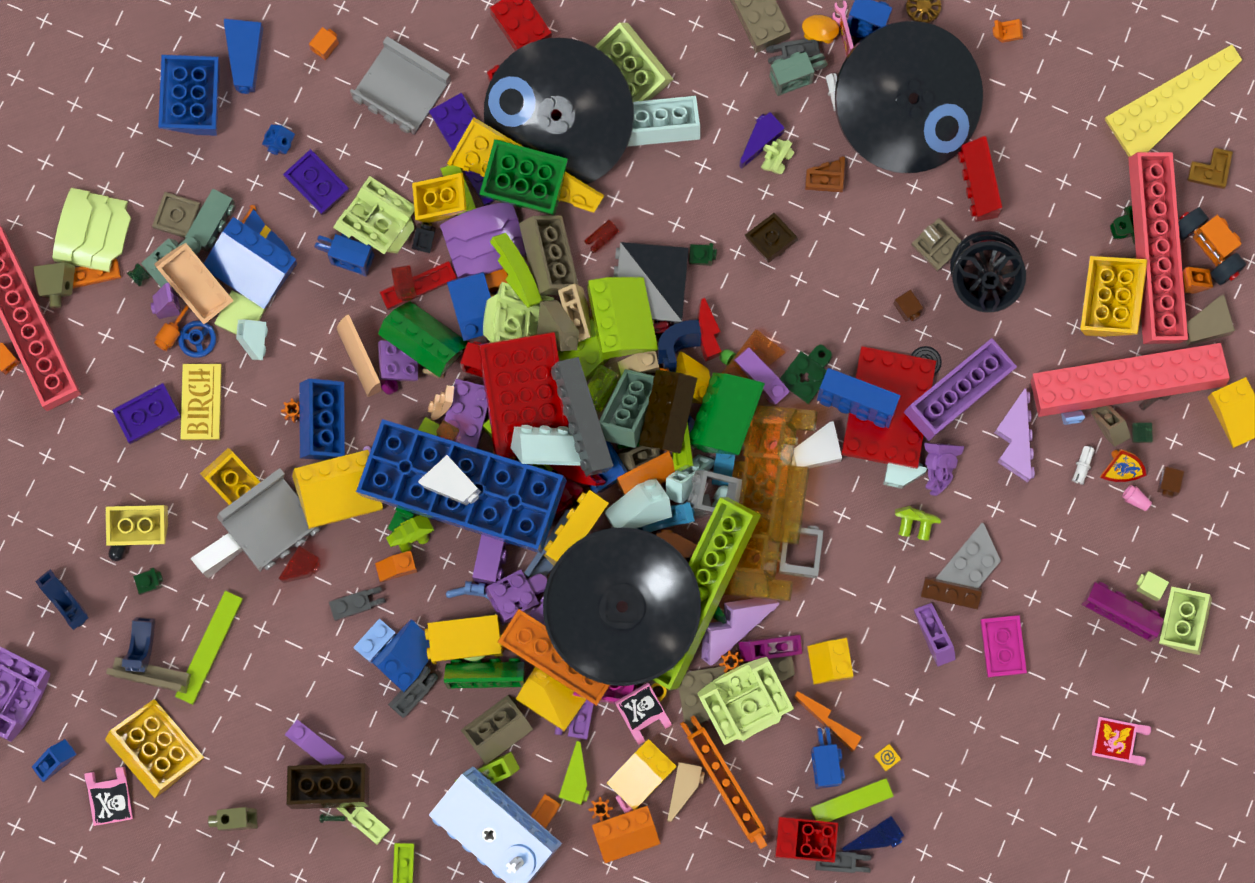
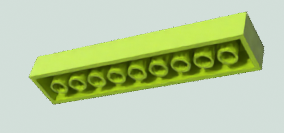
[653,497,761,690]

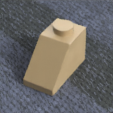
[618,351,659,376]

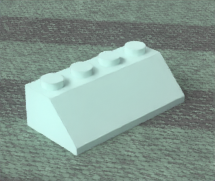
[628,96,700,146]
[511,425,581,466]

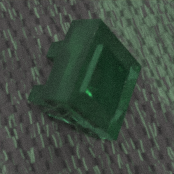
[1132,423,1153,443]

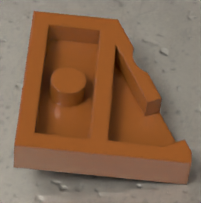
[805,156,845,193]

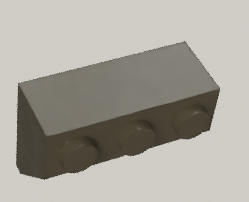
[461,695,533,764]

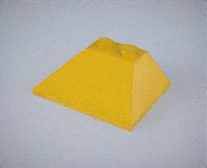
[516,667,586,732]

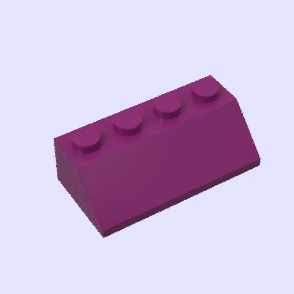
[1081,582,1164,642]

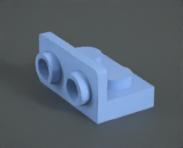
[353,619,397,663]

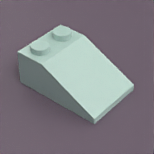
[604,479,672,529]

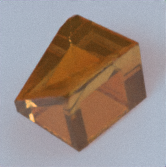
[436,420,459,442]

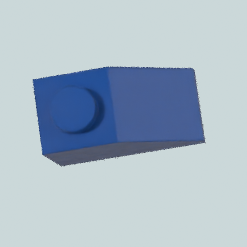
[32,739,77,782]

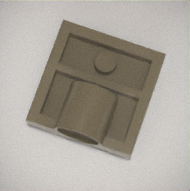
[911,218,961,272]

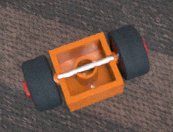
[1178,207,1247,285]

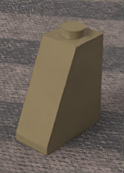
[1186,295,1235,346]
[537,300,579,351]

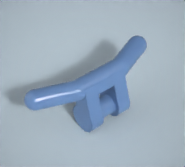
[446,581,488,599]

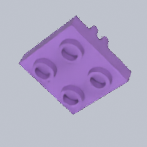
[378,340,418,381]

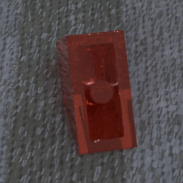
[278,546,321,583]

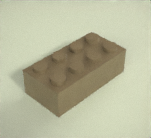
[730,0,791,53]
[519,215,578,296]

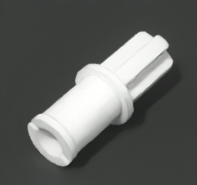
[826,73,837,111]
[1072,446,1095,485]

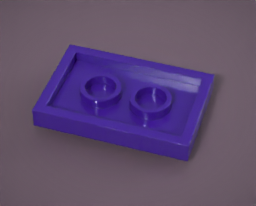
[283,149,350,215]
[112,383,181,444]

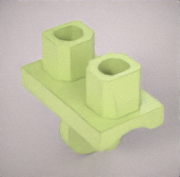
[761,139,794,174]

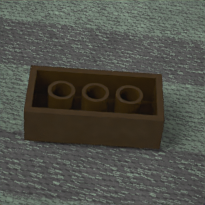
[639,370,697,454]
[286,763,370,809]

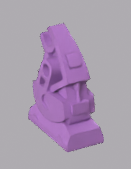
[924,443,964,496]

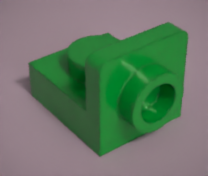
[387,507,415,532]

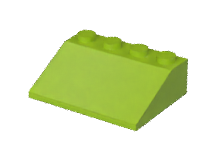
[587,277,658,360]

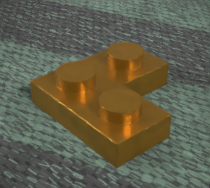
[1187,148,1233,189]

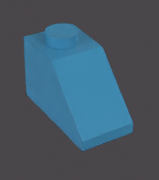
[712,453,735,486]

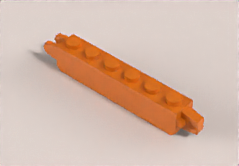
[680,716,767,850]

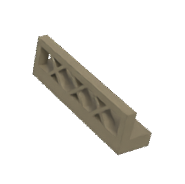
[106,657,191,694]

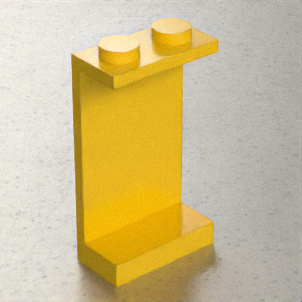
[425,615,503,664]

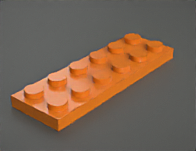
[497,609,609,706]

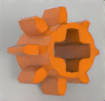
[281,398,300,423]
[719,650,744,673]
[588,797,613,822]

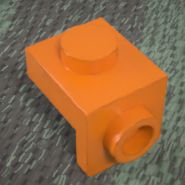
[993,19,1023,43]

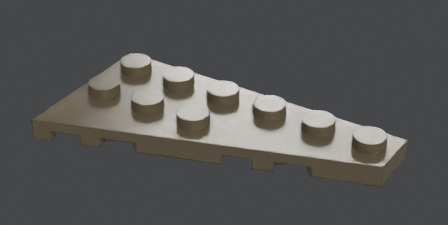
[679,656,795,730]

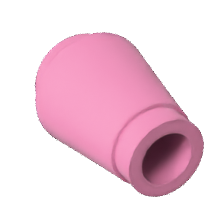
[1122,485,1152,511]

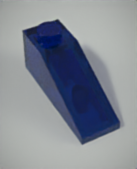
[841,816,904,852]

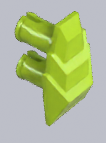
[895,506,941,541]
[386,515,434,553]

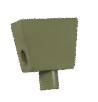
[34,262,75,308]
[208,807,258,831]

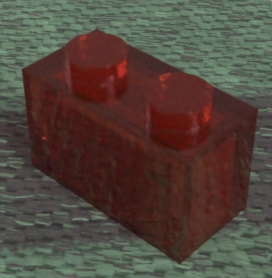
[391,265,417,301]

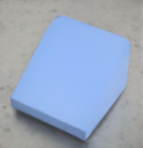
[1061,410,1085,425]

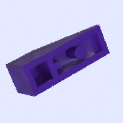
[739,112,785,169]

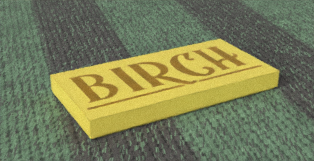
[181,364,222,440]

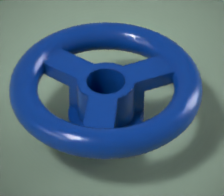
[178,321,216,358]

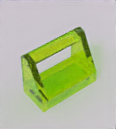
[588,364,619,413]

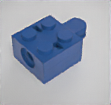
[314,234,374,277]
[811,727,845,789]

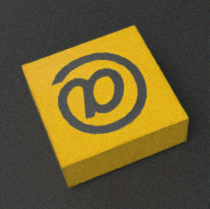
[874,744,901,772]

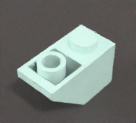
[236,319,268,360]
[883,463,927,489]

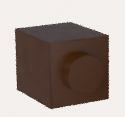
[893,289,923,322]
[1157,466,1184,498]

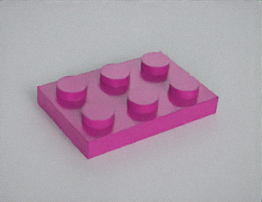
[980,615,1027,678]

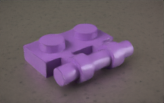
[554,700,593,740]

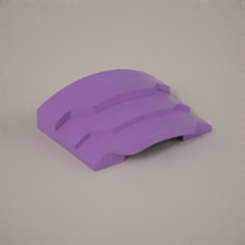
[440,203,527,279]
[0,647,51,742]

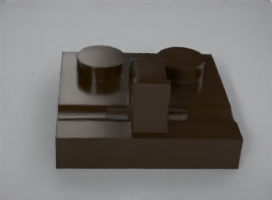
[745,213,798,263]

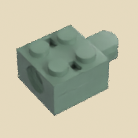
[769,52,828,96]
[141,237,201,291]

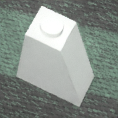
[789,421,842,471]
[418,455,481,505]
[191,533,243,579]

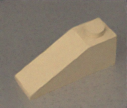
[558,284,591,342]
[667,762,705,822]

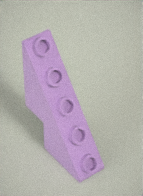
[994,389,1035,483]
[701,596,779,665]

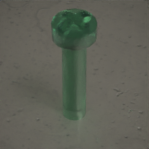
[319,814,345,823]

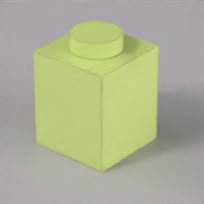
[1136,571,1169,601]

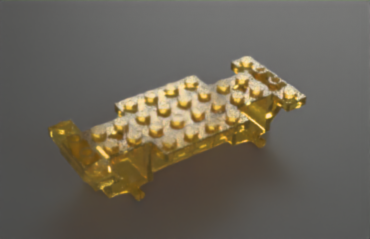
[723,406,818,602]

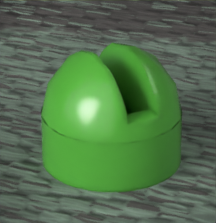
[719,349,736,366]

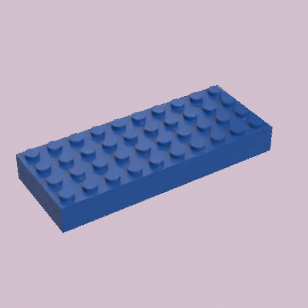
[356,419,567,554]

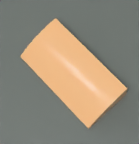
[154,243,233,324]
[337,315,382,397]

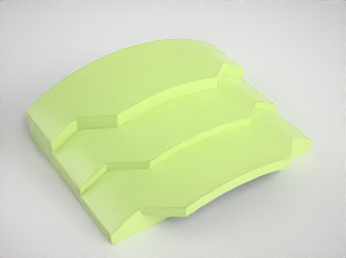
[333,176,415,254]
[52,188,131,272]
[483,282,554,342]
[697,657,794,745]

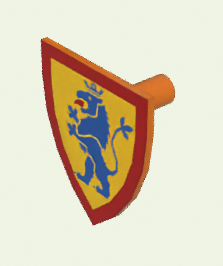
[1100,449,1147,482]

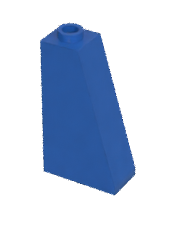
[224,19,264,94]

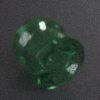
[127,263,150,287]

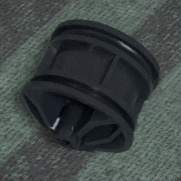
[950,231,1026,313]

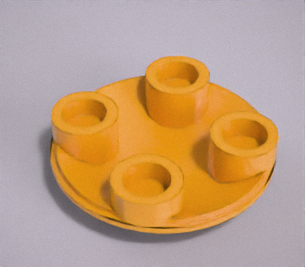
[802,15,839,44]

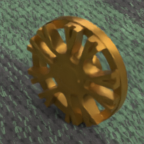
[906,0,941,23]

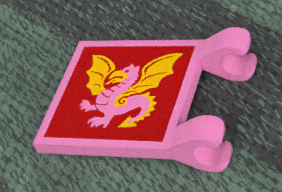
[832,1,854,57]
[1092,717,1151,766]

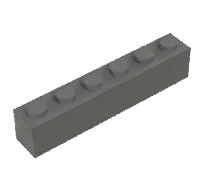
[551,357,613,476]

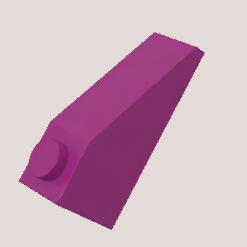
[739,635,802,661]

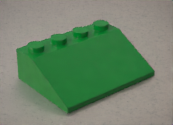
[479,139,568,216]
[378,301,468,378]
[689,373,765,455]
[444,659,525,689]

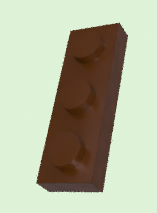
[921,577,982,610]

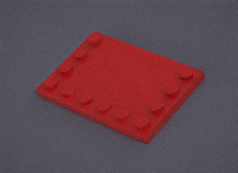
[478,332,569,458]
[841,346,936,469]

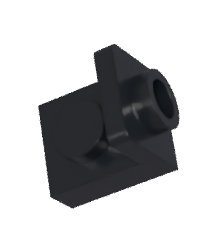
[412,222,436,253]

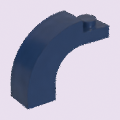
[658,320,701,372]
[35,569,89,630]
[122,617,155,672]

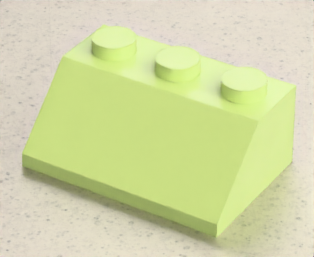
[1159,587,1212,655]

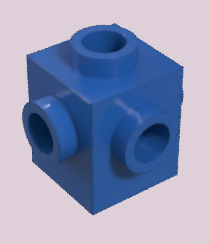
[262,124,295,155]

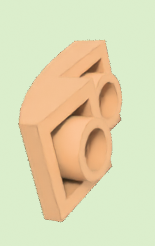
[428,385,454,421]

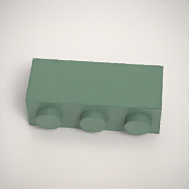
[185,189,235,252]

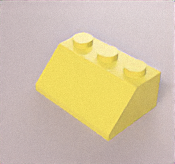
[106,505,168,546]

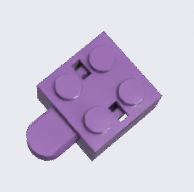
[485,570,547,625]

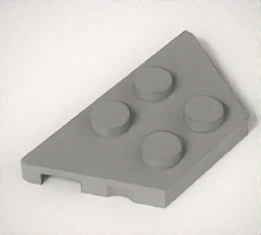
[935,523,1001,588]

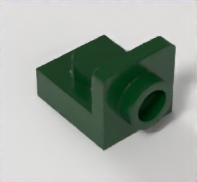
[689,243,717,266]
[133,567,164,595]

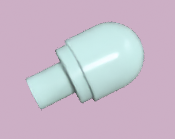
[711,485,728,508]

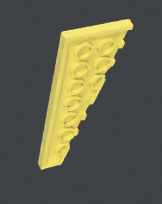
[1105,45,1242,157]

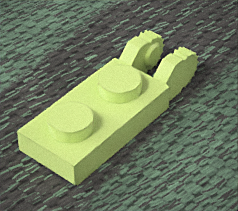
[337,807,390,845]

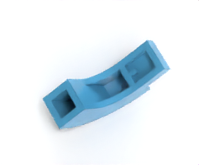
[636,502,695,532]

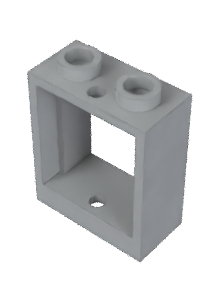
[688,470,745,514]
[778,523,823,579]

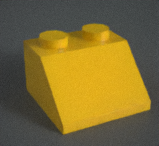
[676,352,710,404]
[807,638,854,685]

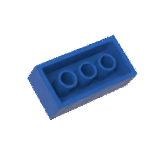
[817,368,901,428]
[299,379,345,460]

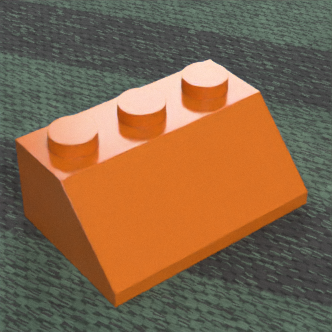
[617,452,675,496]
[592,806,660,863]

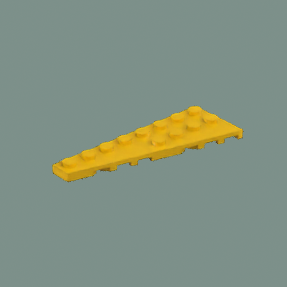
[447,117,604,213]

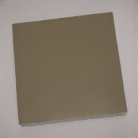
[152,192,201,238]

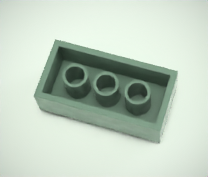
[599,369,654,448]

